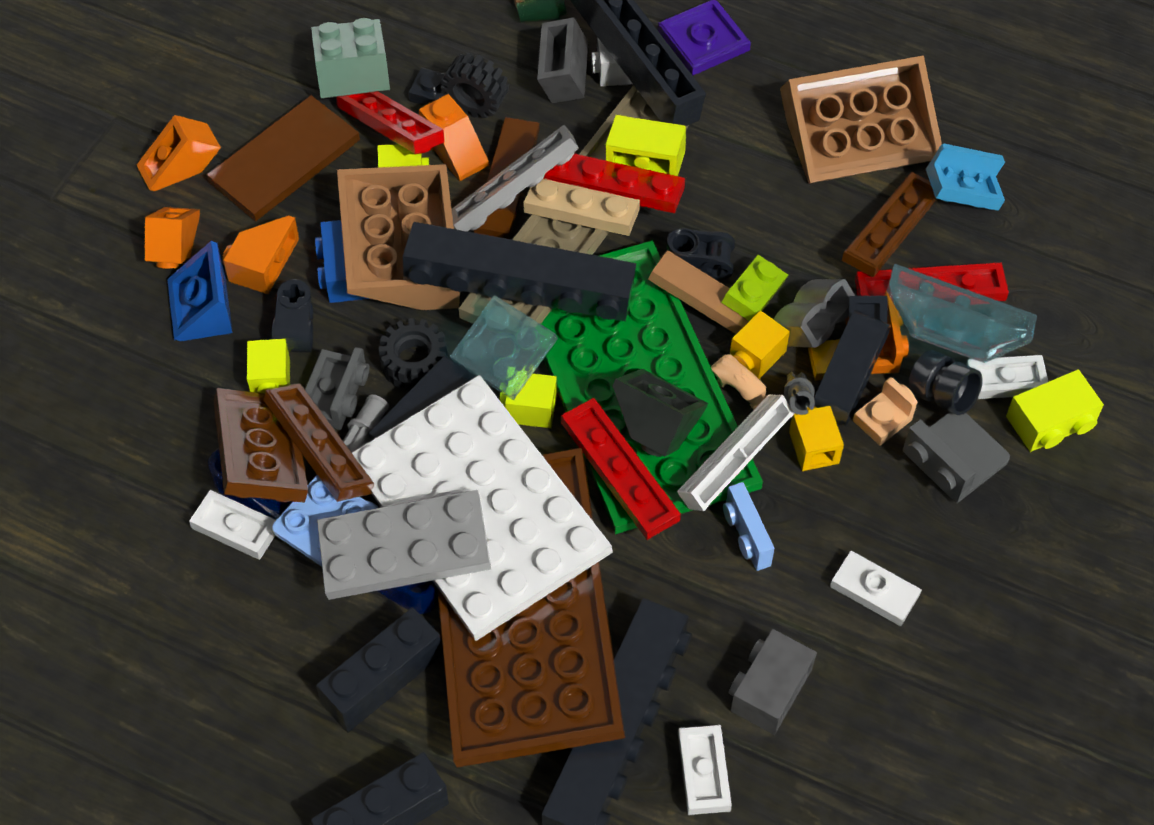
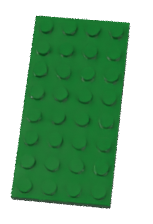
[534,241,763,535]

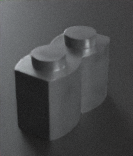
[774,279,855,347]

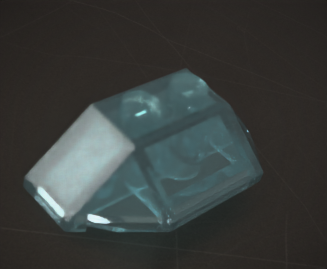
[886,264,1037,363]

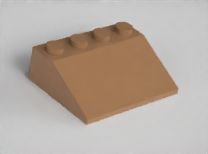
[780,55,942,184]
[337,164,460,310]

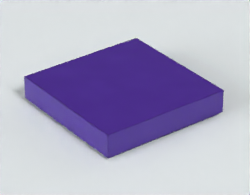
[658,0,751,76]

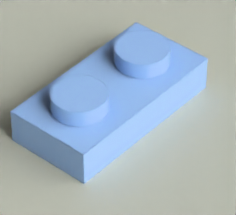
[723,482,775,571]

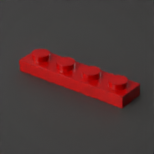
[336,91,445,154]
[543,154,685,213]
[855,262,1009,308]
[561,398,681,540]

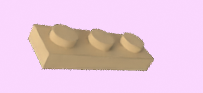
[524,179,640,236]

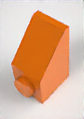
[419,94,489,181]
[137,115,221,191]
[145,207,200,268]
[222,215,299,294]

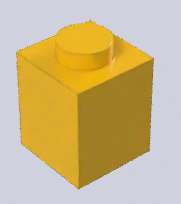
[730,310,790,379]
[789,406,844,471]

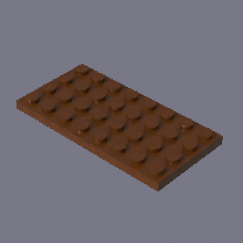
[438,448,625,768]

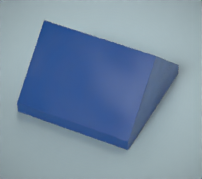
[167,241,233,341]

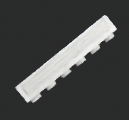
[677,395,795,511]

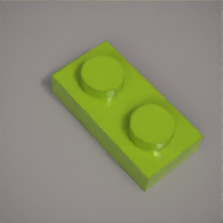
[721,255,788,321]

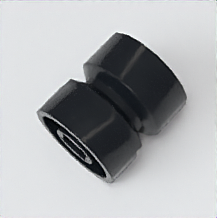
[909,349,983,415]

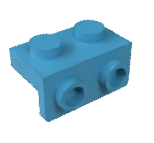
[926,144,1005,211]

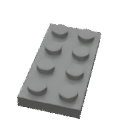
[317,490,491,600]

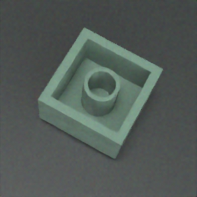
[311,18,390,98]

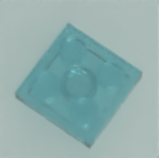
[450,295,558,400]

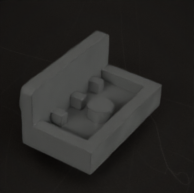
[305,347,369,430]

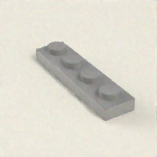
[452,125,579,231]

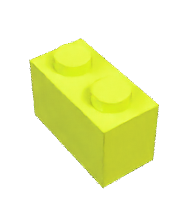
[606,115,686,176]
[1006,369,1104,452]

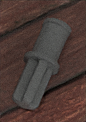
[784,372,815,415]

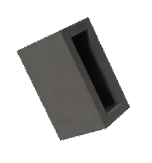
[537,18,588,103]
[729,629,817,735]

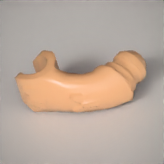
[711,354,767,410]

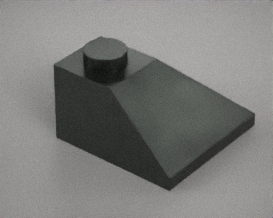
[613,369,708,457]

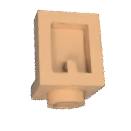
[853,377,917,446]

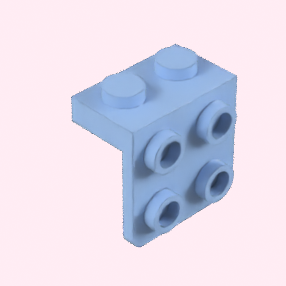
[273,475,379,566]

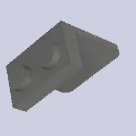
[902,412,1010,503]

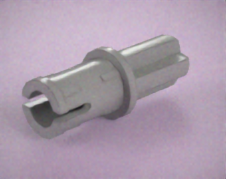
[343,395,389,453]

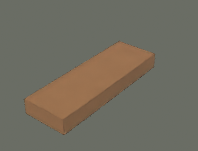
[648,250,749,334]

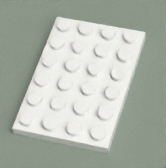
[352,375,613,641]

